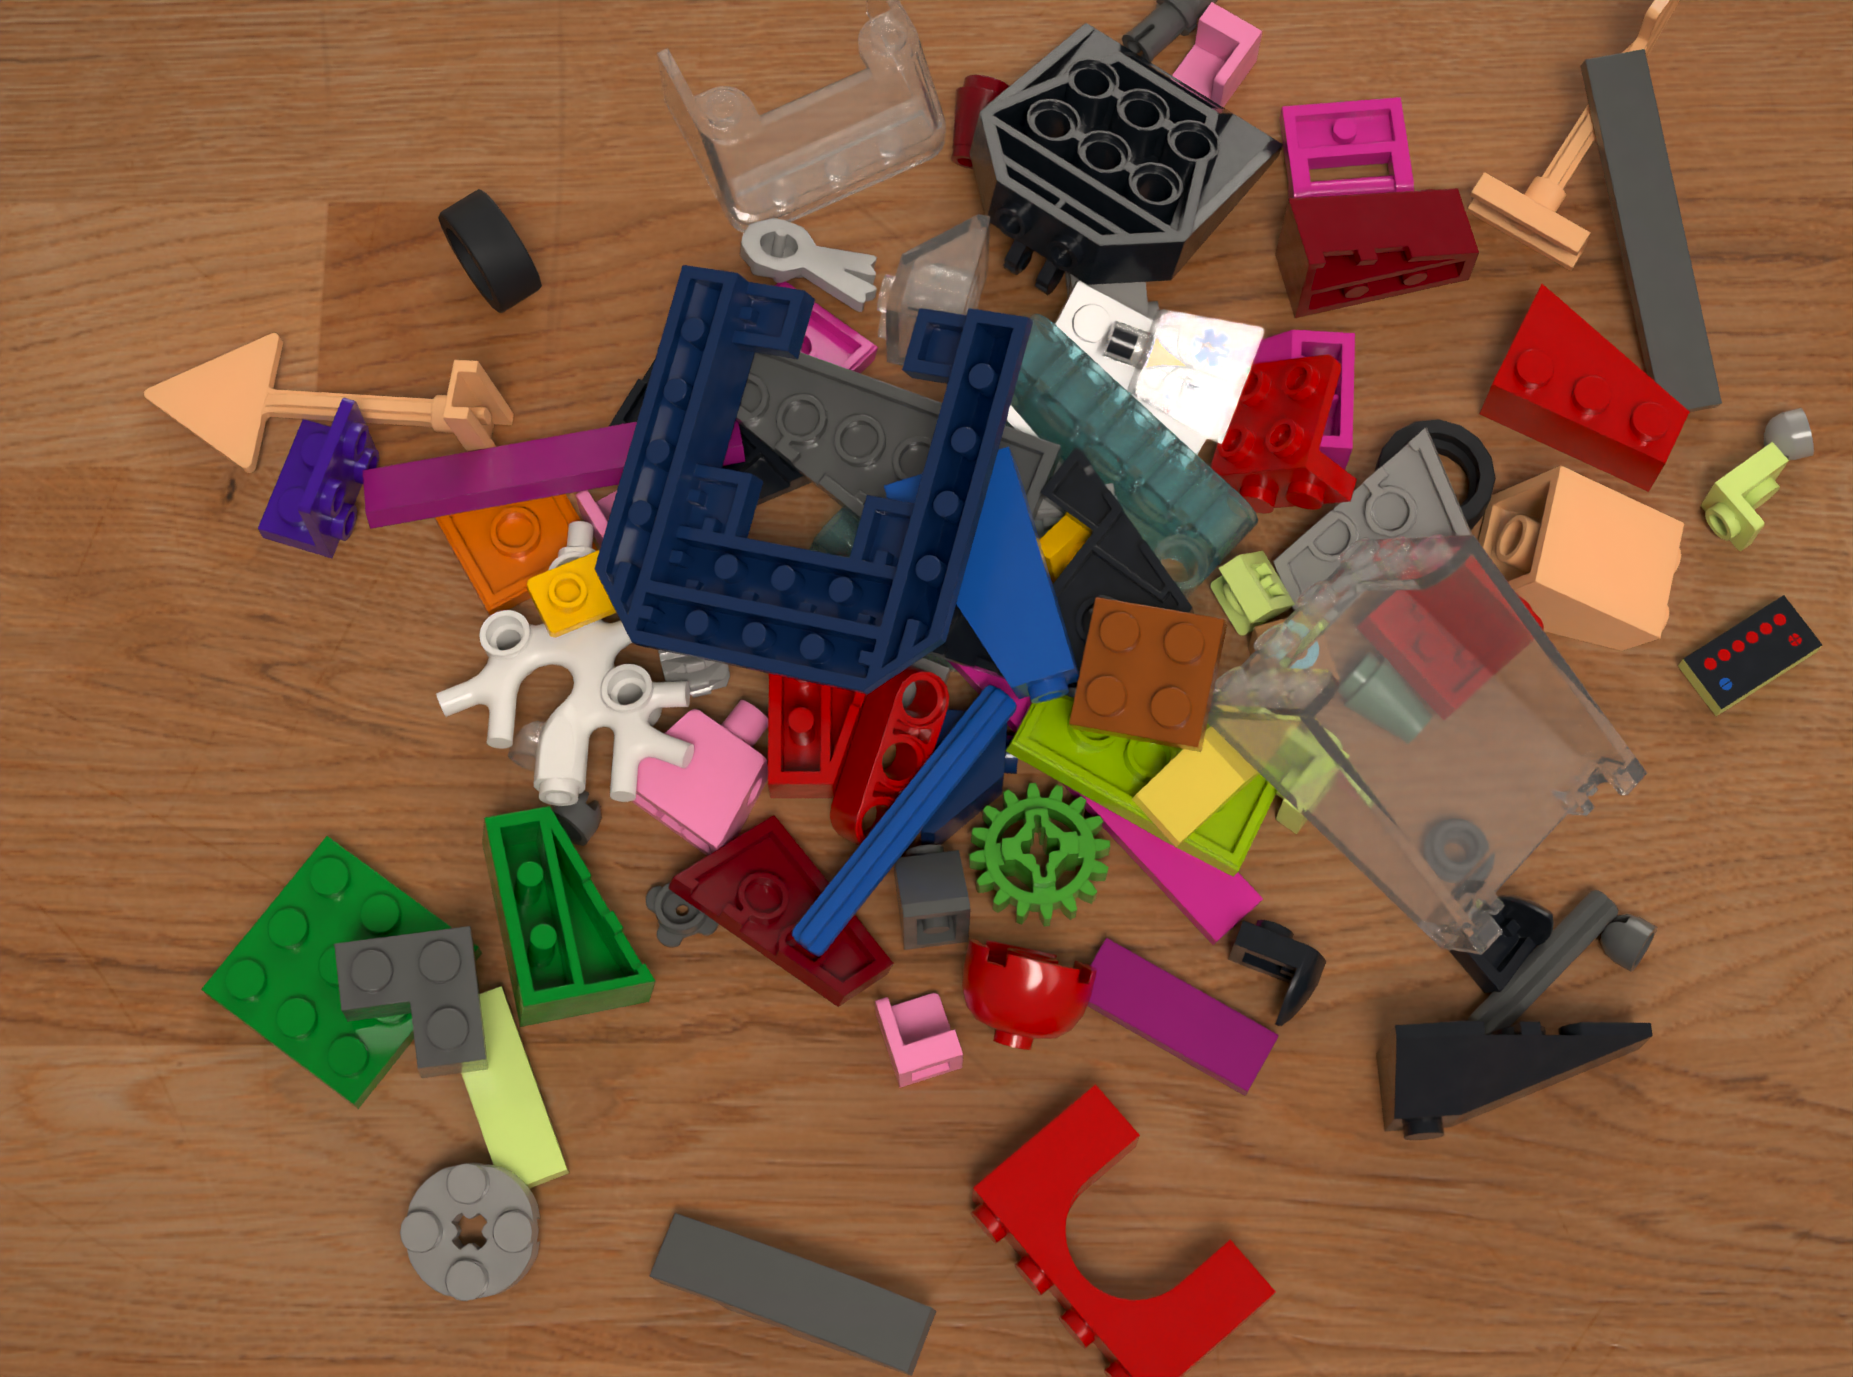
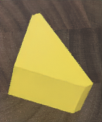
[1132,720,1266,847]

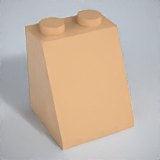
[1476,466,1684,651]

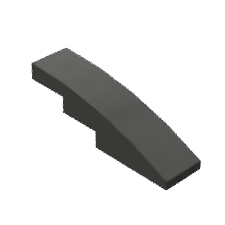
[649,1213,936,1376]

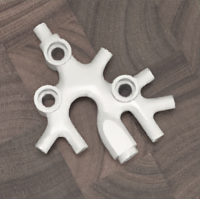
[436,521,694,806]

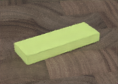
[461,986,569,1189]

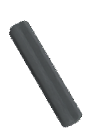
[1468,890,1619,1035]

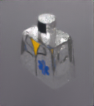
[1102,309,1265,444]

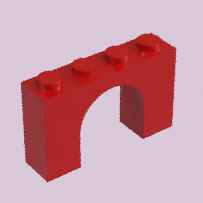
[971,1084,1276,1377]

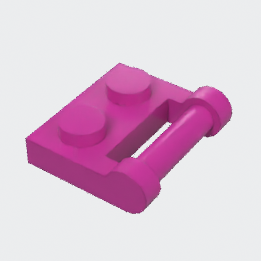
[1279,97,1414,198]

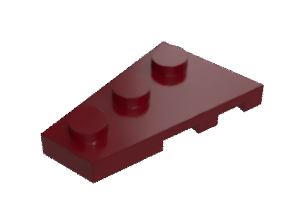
[668,815,894,1007]

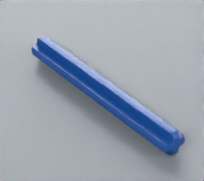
[792,685,1017,956]

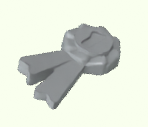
[740,218,877,312]

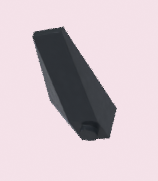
[1376,1021,1653,1140]

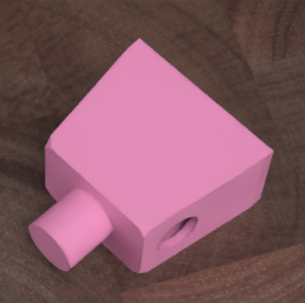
[631,700,768,856]

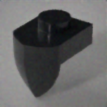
[1445,895,1554,993]
[1228,920,1326,1026]

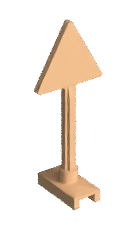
[1467,0,1680,271]
[144,333,514,473]

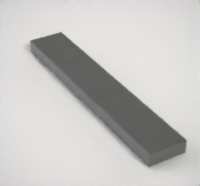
[1580,49,1722,412]

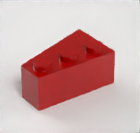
[768,674,867,798]

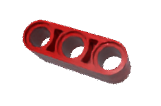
[830,665,949,846]

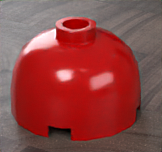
[962,939,1097,1050]

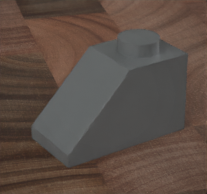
[894,845,971,950]

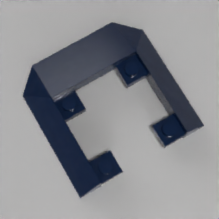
[594,265,1033,694]

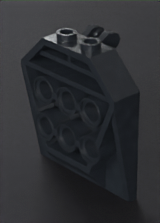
[970,23,1283,296]

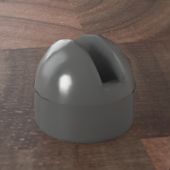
[550,790,602,846]
[1601,914,1658,972]

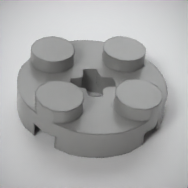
[400,1162,540,1301]

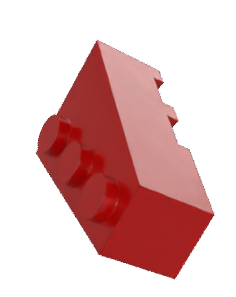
[1479,284,1690,492]

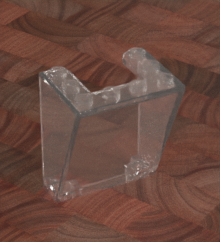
[1207,534,1647,955]

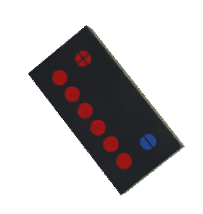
[1678,595,1822,716]

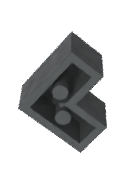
[334,926,488,1078]

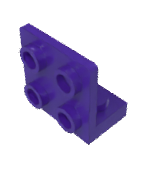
[258,398,379,559]

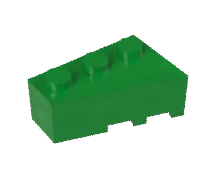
[482,806,655,1027]

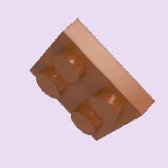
[1069,597,1227,752]

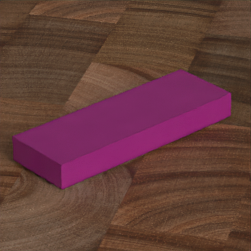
[1087,938,1279,1096]

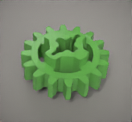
[969,783,1110,927]

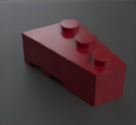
[1275,188,1479,318]

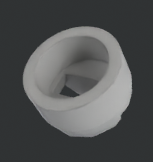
[1764,408,1814,460]

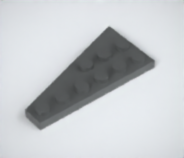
[736,352,1062,521]

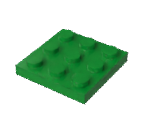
[201,836,482,1109]

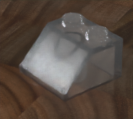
[877,214,991,366]

